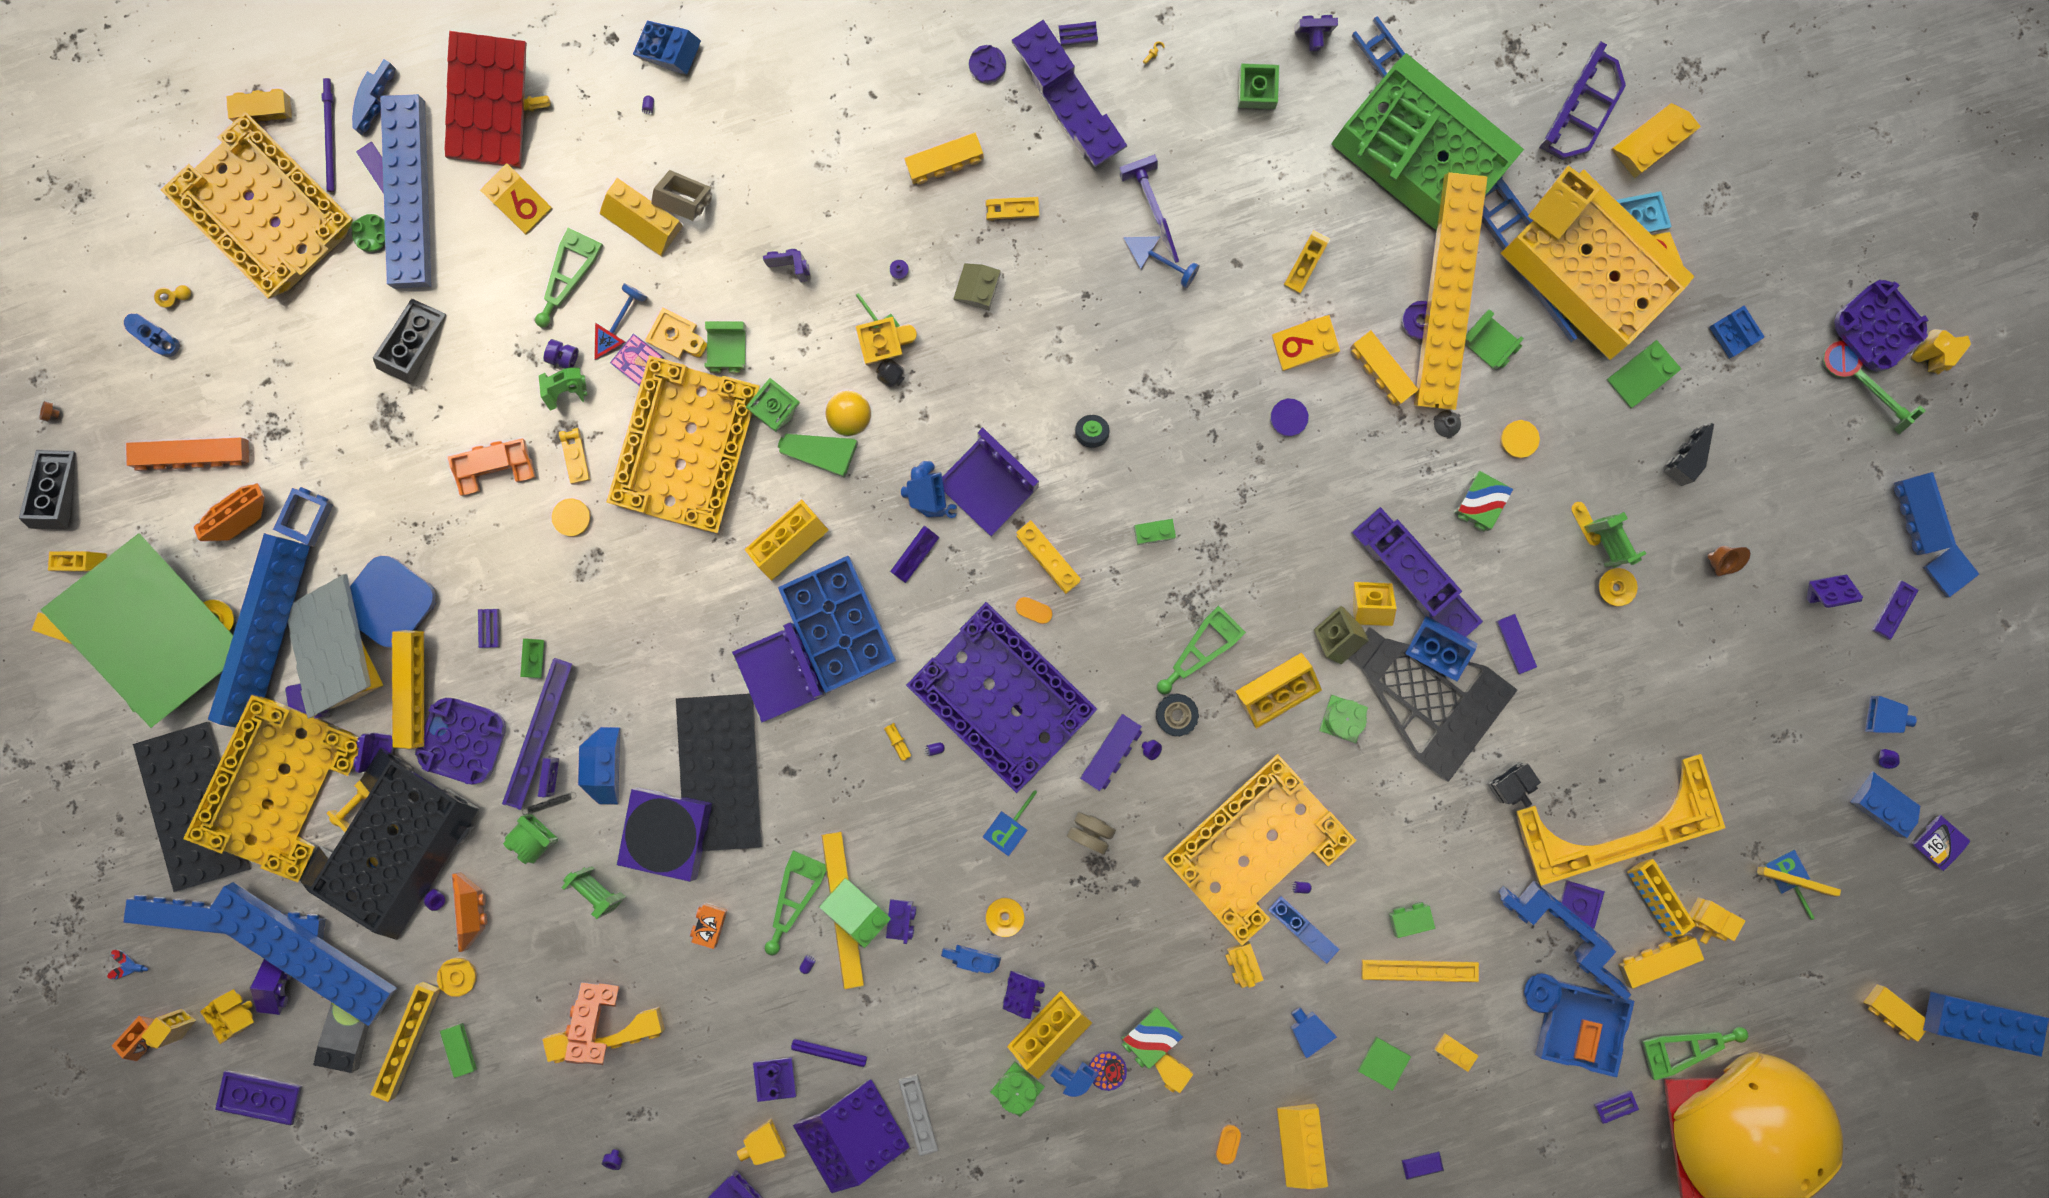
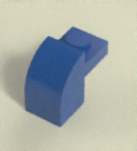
[1050,1062,1099,1097]

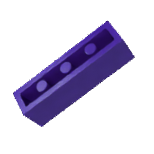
[1080,714,1142,791]

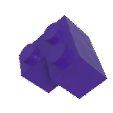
[250,959,291,1015]

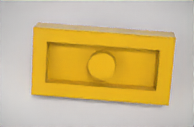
[1434,1033,1478,1072]

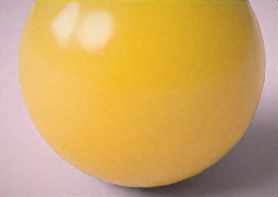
[825,390,871,436]

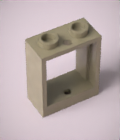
[651,170,712,221]

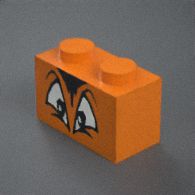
[690,903,728,949]
[112,1015,154,1061]

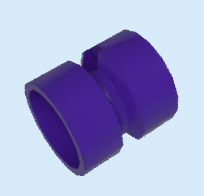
[543,339,579,369]

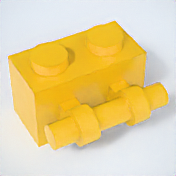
[1225,941,1263,988]

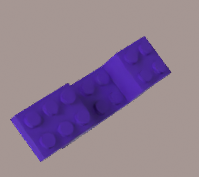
[1012,19,1127,167]
[1351,507,1483,637]

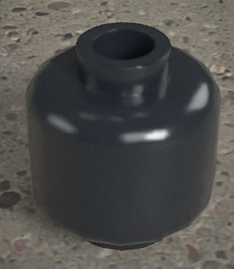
[876,359,905,388]

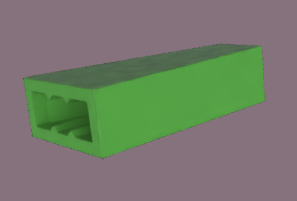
[777,434,858,478]

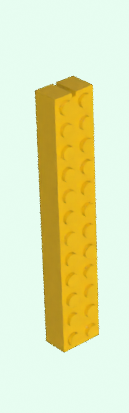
[1414,172,1487,410]

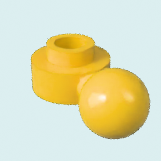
[154,285,191,307]

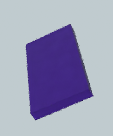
[215,1070,302,1126]

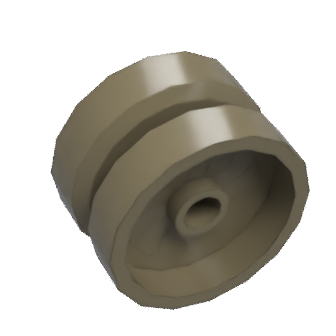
[1067,812,1116,855]

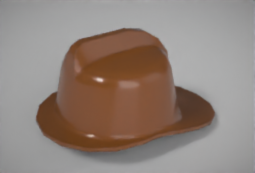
[1707,545,1751,576]

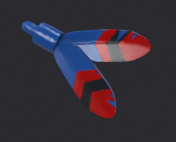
[107,950,148,979]

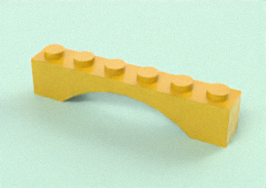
[542,1007,665,1063]

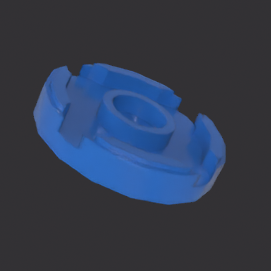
[1524,973,1562,1013]

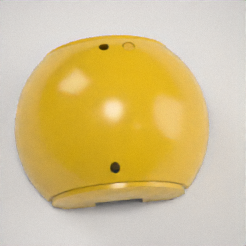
[1674,1052,1843,1198]

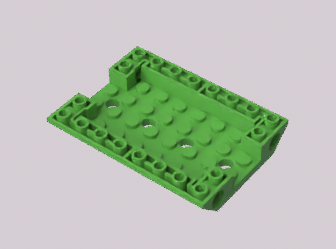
[1331,53,1524,231]

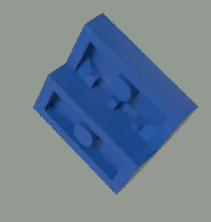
[1709,305,1765,359]

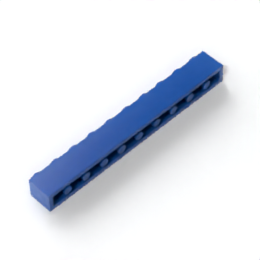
[123,895,326,940]

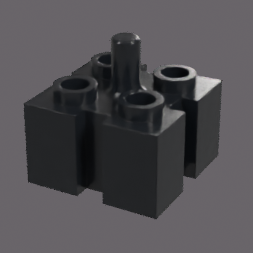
[1487,762,1541,808]

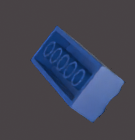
[1923,992,2049,1057]

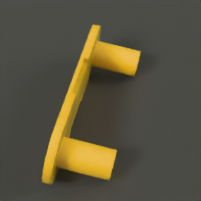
[1571,502,1601,546]

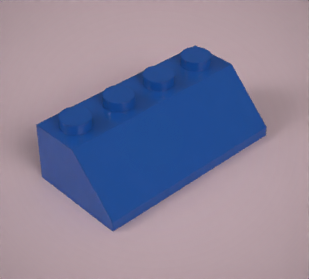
[1894,472,1957,555]

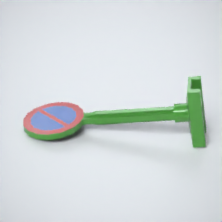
[1823,341,1926,434]

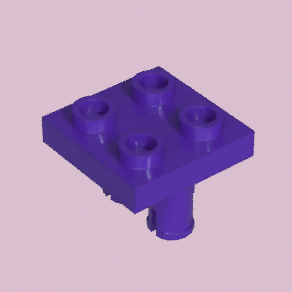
[1294,15,1338,51]
[1003,971,1045,1019]
[753,1057,797,1102]

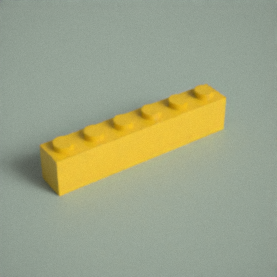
[392,630,424,749]
[370,982,441,1102]

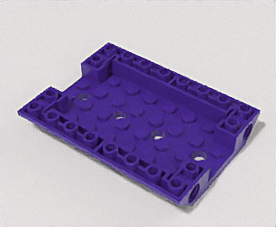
[906,602,1098,793]

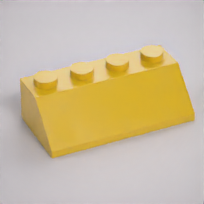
[1611,103,1701,179]
[599,178,683,257]
[744,499,829,581]
[1235,653,1322,729]
[1007,991,1092,1079]
[1277,1104,1328,1189]

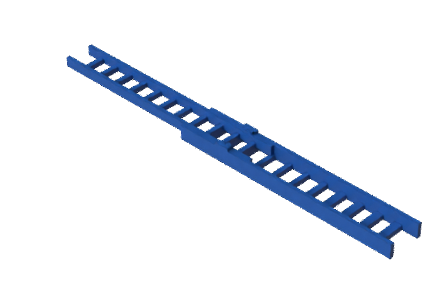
[1352,16,1578,342]

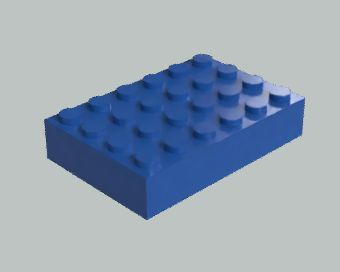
[778,556,897,693]

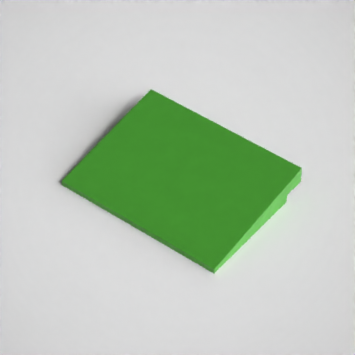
[40,533,233,728]

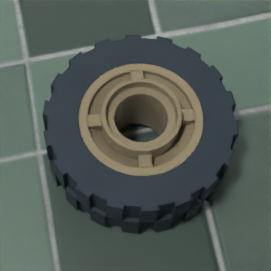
[1156,693,1199,737]

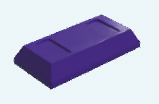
[1401,1151,1444,1180]

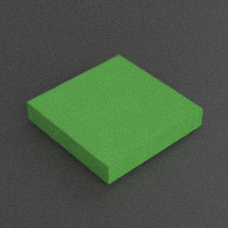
[1357,1037,1411,1091]

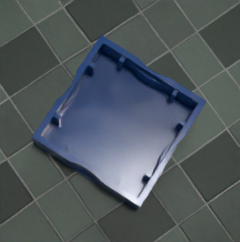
[1535,980,1635,1078]

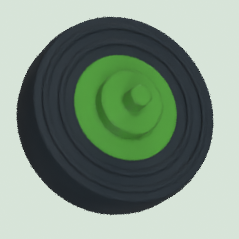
[1075,415,1110,448]

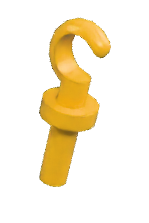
[1143,41,1165,64]

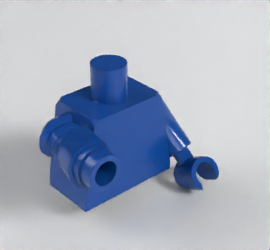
[901,461,957,518]

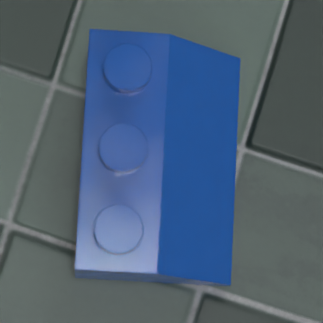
[1405,616,1478,682]
[1850,771,1921,838]

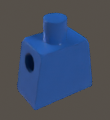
[1865,696,1917,733]
[1291,1007,1337,1058]

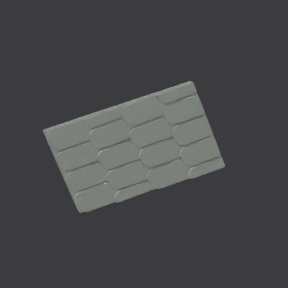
[288,574,384,719]

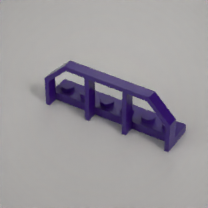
[1539,41,1626,160]

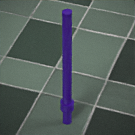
[321,78,334,192]

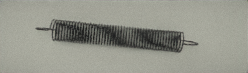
[522,792,576,815]

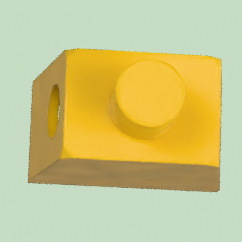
[737,1119,787,1165]

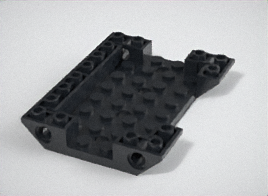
[299,747,480,940]

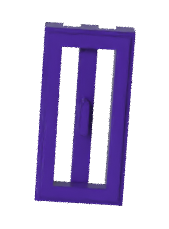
[1058,21,1098,46]
[478,609,499,648]
[1594,1090,1639,1124]

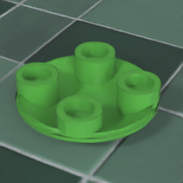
[351,214,385,252]

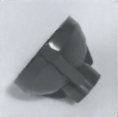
[1433,410,1461,439]

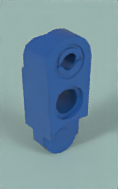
[124,313,180,357]
[941,945,1001,973]

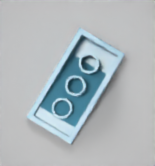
[1616,191,1672,233]

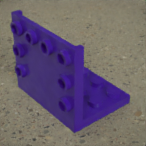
[942,427,1039,537]
[732,622,826,723]
[793,1079,910,1193]

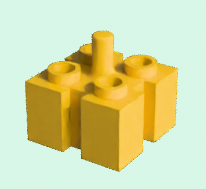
[1689,897,1745,944]
[200,989,254,1044]

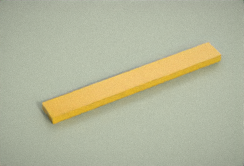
[821,832,864,989]

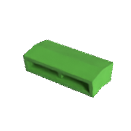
[440,1023,477,1078]

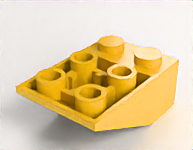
[1528,165,1600,240]

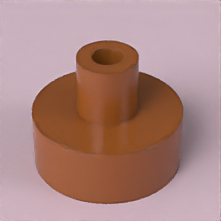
[39,401,60,421]

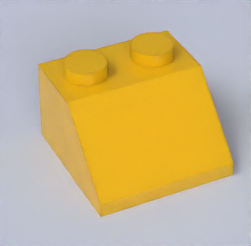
[1353,582,1397,626]

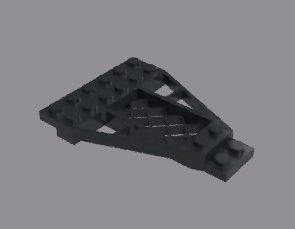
[1348,627,1518,782]

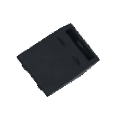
[1664,423,1714,486]

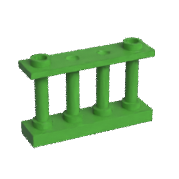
[1356,88,1441,181]
[1584,512,1646,568]
[561,866,626,919]

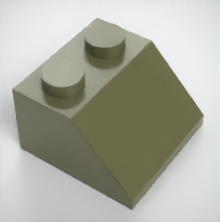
[953,263,1001,311]
[1314,606,1369,664]

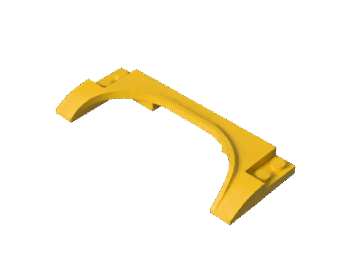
[1516,754,1725,886]

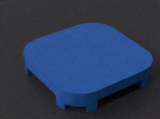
[350,556,436,647]

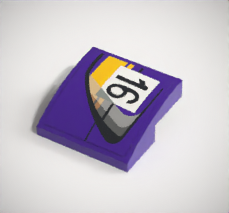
[1913,814,1970,871]

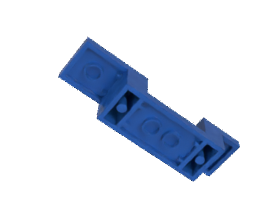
[1498,881,1631,1000]

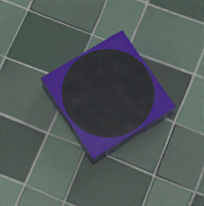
[617,787,712,882]

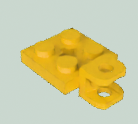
[645,307,707,359]

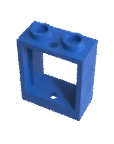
[273,487,333,547]

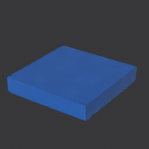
[1923,546,1979,598]

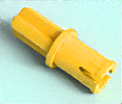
[524,95,551,111]
[884,723,911,761]

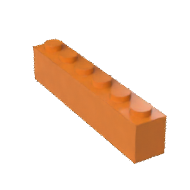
[126,437,249,471]

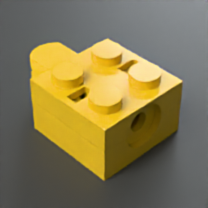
[855,317,917,365]

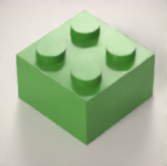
[1238,63,1279,109]

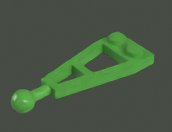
[535,227,603,328]
[1157,605,1246,695]
[764,850,826,956]
[1642,1027,1748,1080]

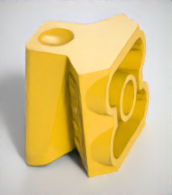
[1911,329,1971,375]

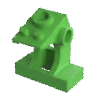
[538,368,587,411]

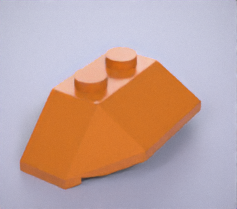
[194,483,265,541]
[452,872,487,952]

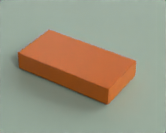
[1573,1019,1603,1063]

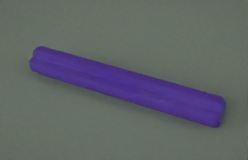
[791,1039,867,1067]

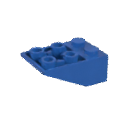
[633,20,702,75]

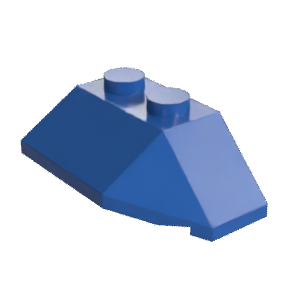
[578,727,620,805]

